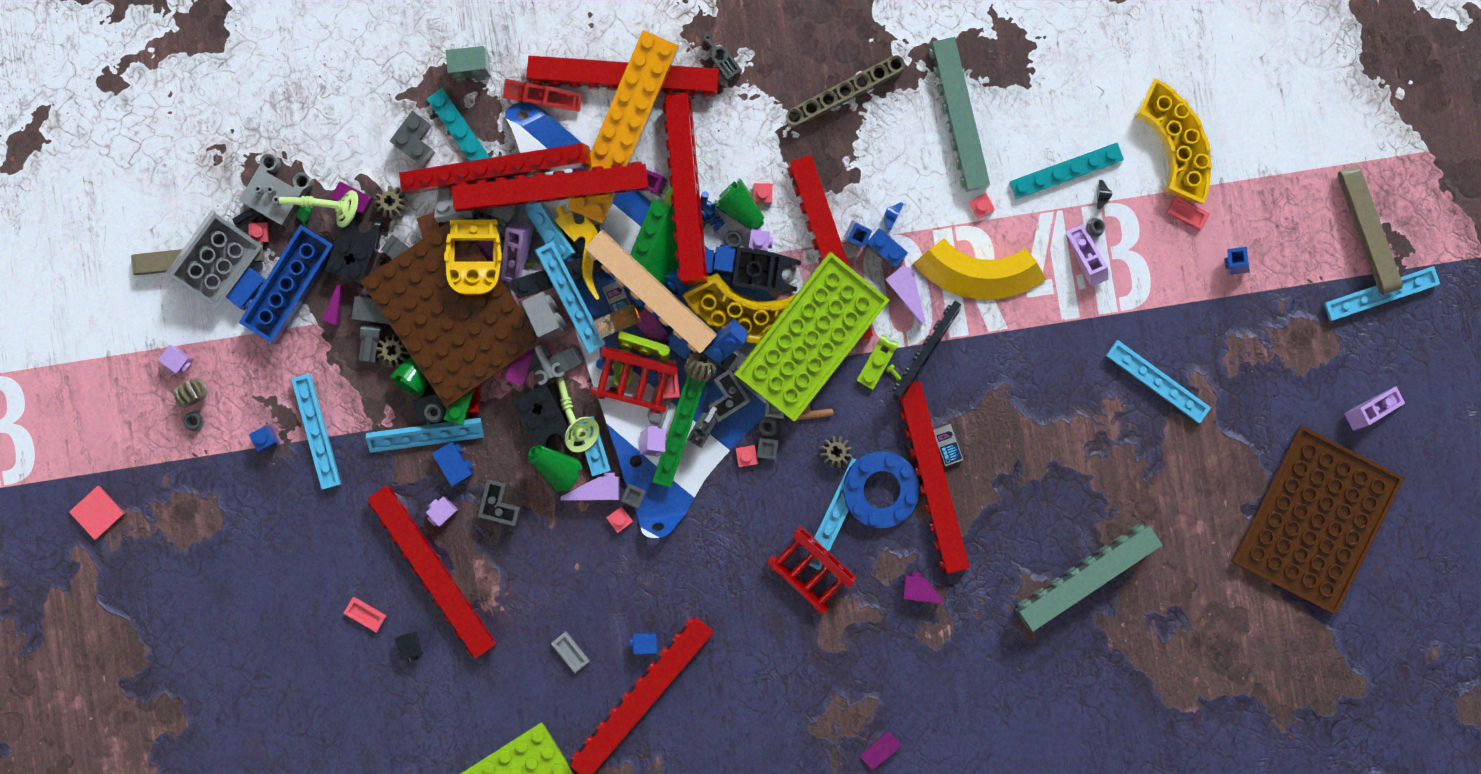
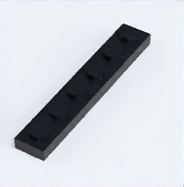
[511,258,605,299]
[892,301,961,403]

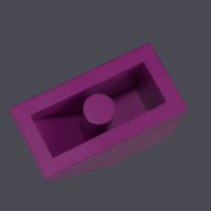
[902,572,942,604]

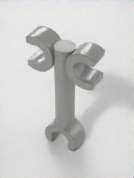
[534,344,565,385]

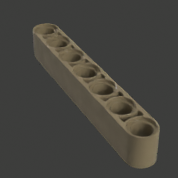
[786,55,905,128]
[1338,166,1403,295]
[131,241,264,275]

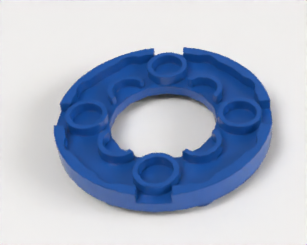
[843,451,919,528]

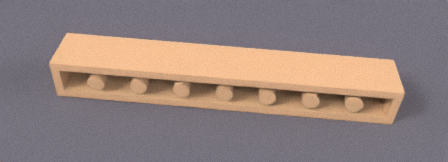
[585,230,717,353]

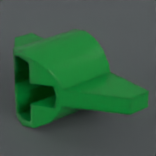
[296,205,312,228]

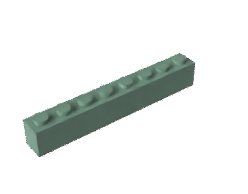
[929,36,990,192]

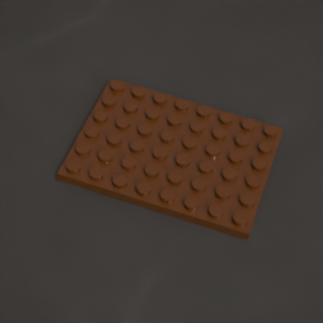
[361,221,543,408]
[1231,425,1404,615]

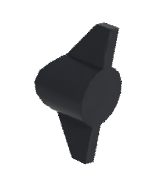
[1097,180,1113,210]

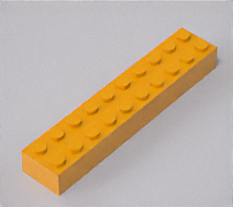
[567,30,679,224]

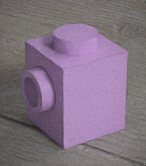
[749,229,773,251]
[158,345,193,375]
[640,426,666,457]
[426,496,459,527]

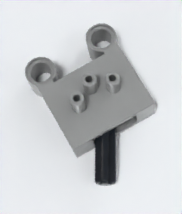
[232,153,314,228]

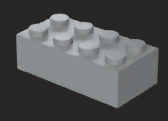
[522,292,567,343]

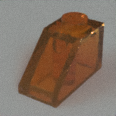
[593,304,641,339]

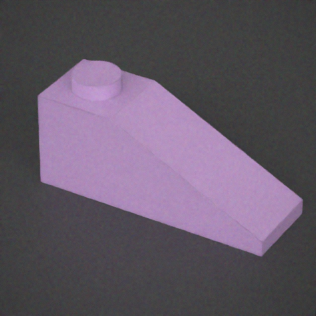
[500,220,534,283]
[1066,224,1109,287]
[884,265,925,325]
[1344,386,1405,430]
[561,473,620,500]

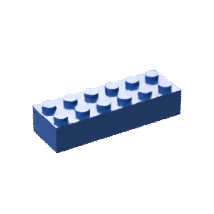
[239,225,334,344]

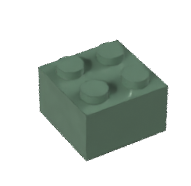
[445,46,491,83]

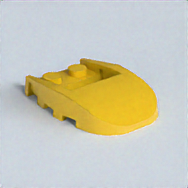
[444,220,502,295]

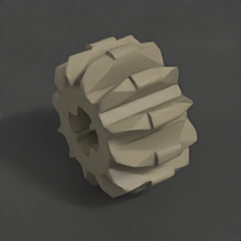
[374,186,408,219]
[376,335,409,367]
[684,352,717,382]
[173,378,208,408]
[820,436,852,468]

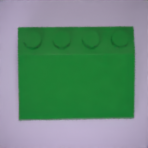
[630,199,706,287]

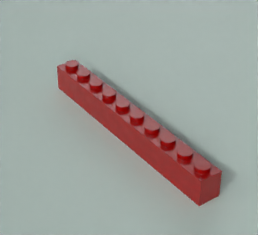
[526,55,719,98]
[663,93,708,286]
[399,143,591,194]
[787,155,873,341]
[451,162,649,212]
[897,381,970,574]
[367,485,497,658]
[569,616,714,774]

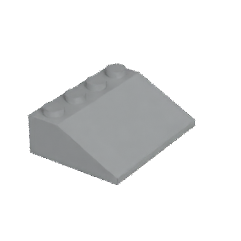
[166,210,263,308]

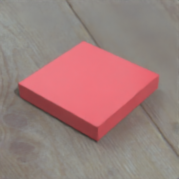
[70,486,125,540]

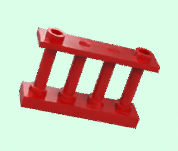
[590,346,677,414]
[767,525,857,614]

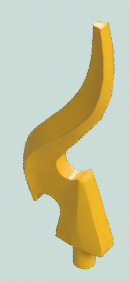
[555,206,600,300]

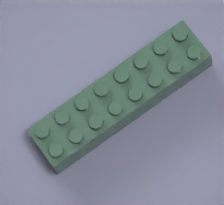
[1014,524,1162,631]

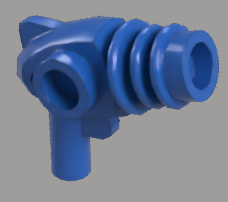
[700,191,725,231]

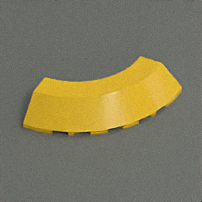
[1135,78,1212,204]
[912,238,1046,300]
[682,272,795,343]

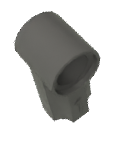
[359,323,383,363]

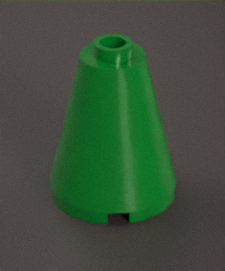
[713,178,765,230]
[389,356,429,398]
[528,445,582,493]

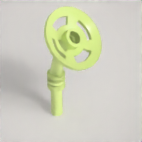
[279,190,358,228]
[556,377,599,452]

